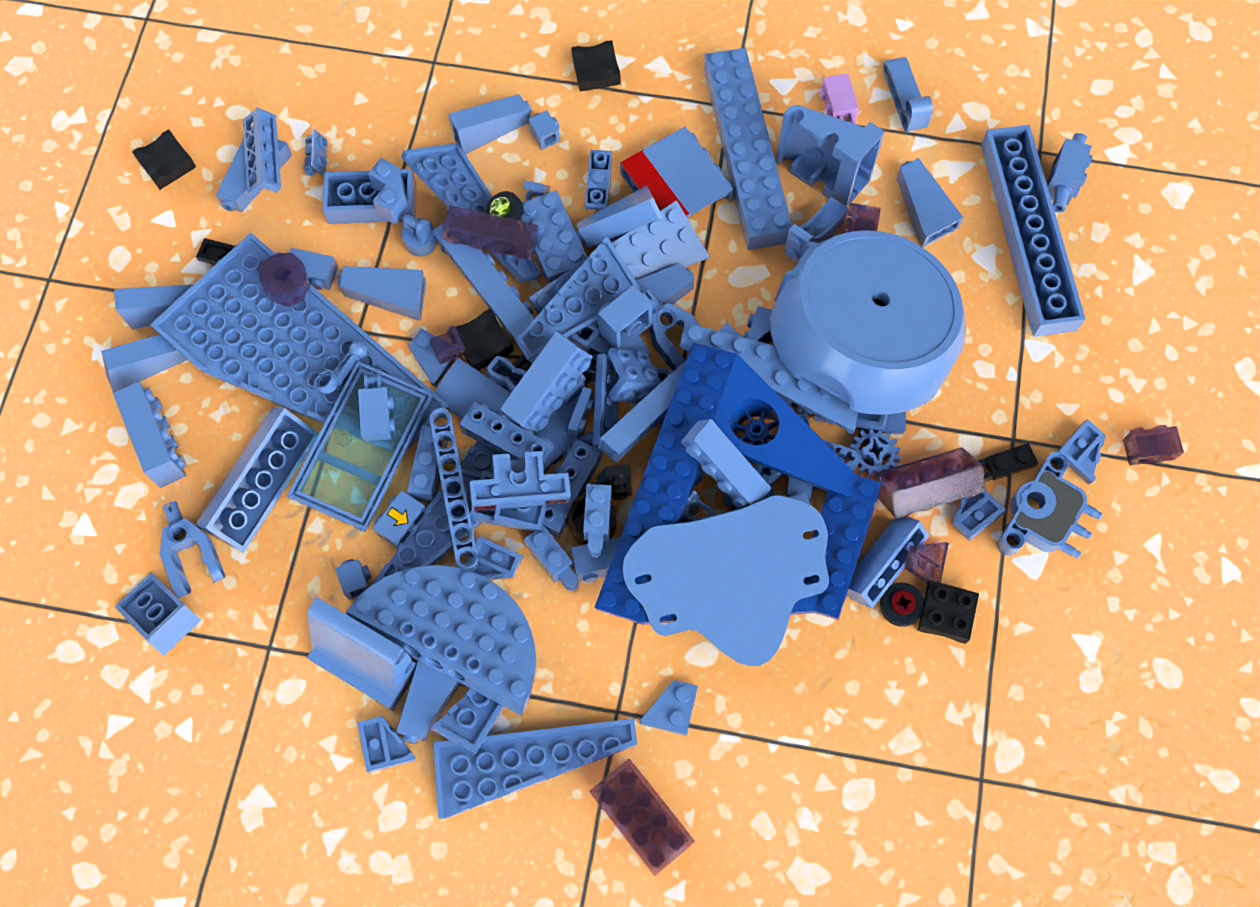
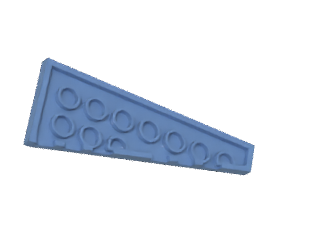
[401,143,541,283]
[527,201,710,314]
[679,322,858,434]
[370,442,498,587]
[433,719,637,820]

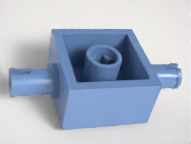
[1047,133,1093,213]

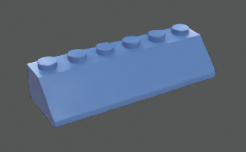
[195,407,319,553]

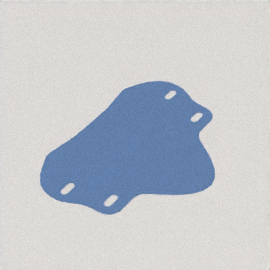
[623,495,829,666]

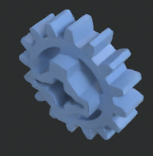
[848,429,901,479]

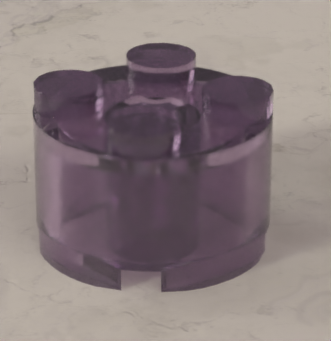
[845,203,881,233]
[259,252,310,306]

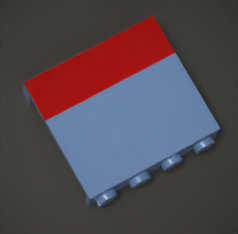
[620,126,734,217]

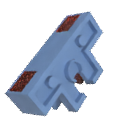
[470,451,571,511]

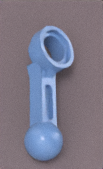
[314,341,368,394]

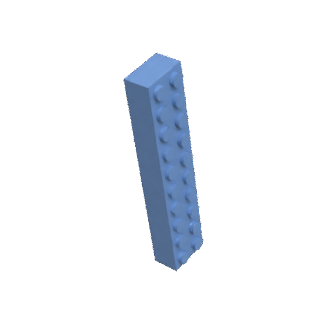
[704,47,792,250]
[981,125,1086,337]

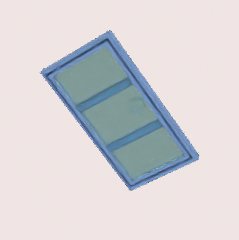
[287,361,434,532]

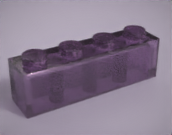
[442,205,538,260]

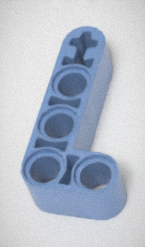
[883,56,933,132]

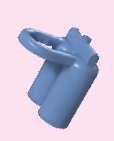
[680,490,715,522]

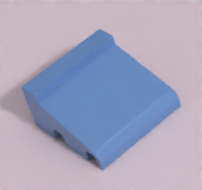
[776,105,885,207]
[307,597,417,711]

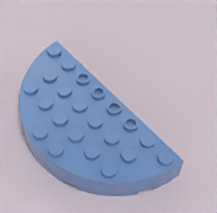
[346,565,536,716]

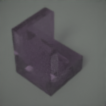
[429,326,466,365]

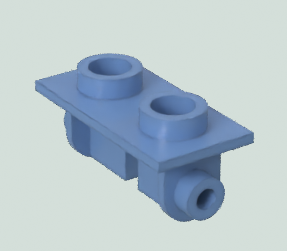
[304,129,328,176]

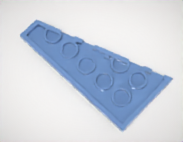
[516,236,643,360]

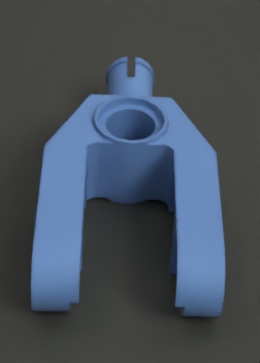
[643,289,700,371]
[160,501,225,598]

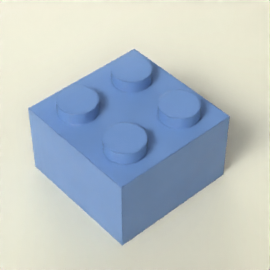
[598,285,652,349]

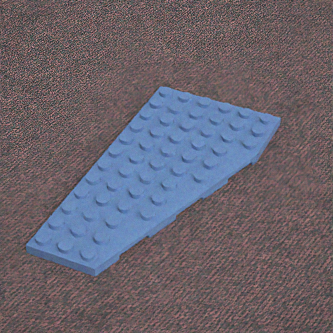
[150,233,449,453]

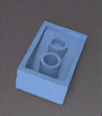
[114,572,201,656]

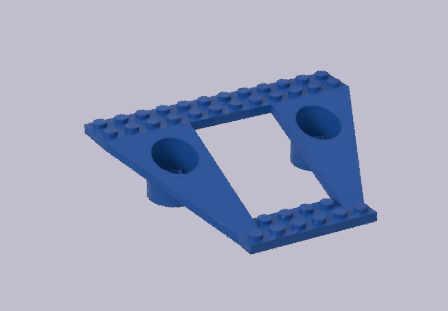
[594,343,882,625]

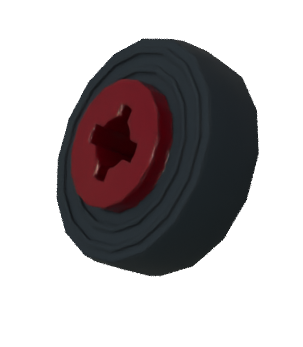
[880,583,925,627]

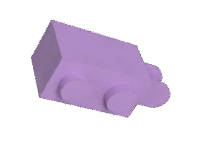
[819,73,859,125]

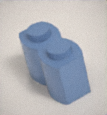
[487,356,526,393]

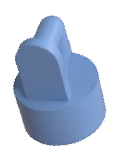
[401,214,437,257]

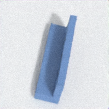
[243,107,281,196]

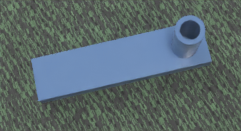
[578,353,619,447]

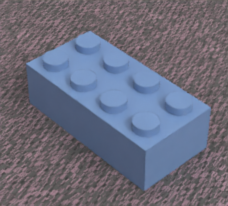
[323,169,416,224]
[519,190,588,284]
[500,331,593,432]
[113,381,187,488]

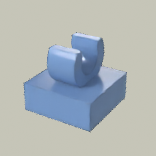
[523,180,551,201]

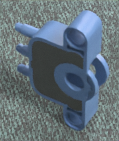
[997,452,1103,559]

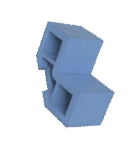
[368,158,409,225]

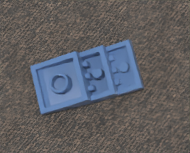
[446,468,547,531]

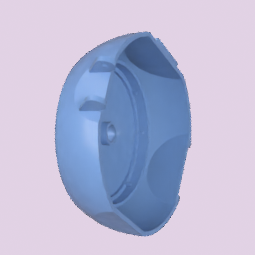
[769,230,966,415]

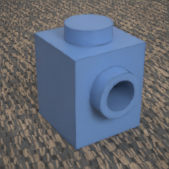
[528,110,560,150]
[335,559,371,600]

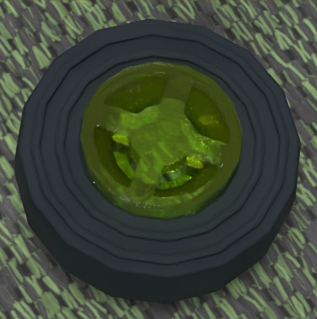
[484,191,524,231]

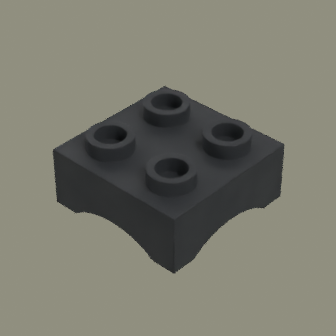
[571,40,621,92]
[132,129,196,190]
[450,308,514,371]
[917,581,979,644]

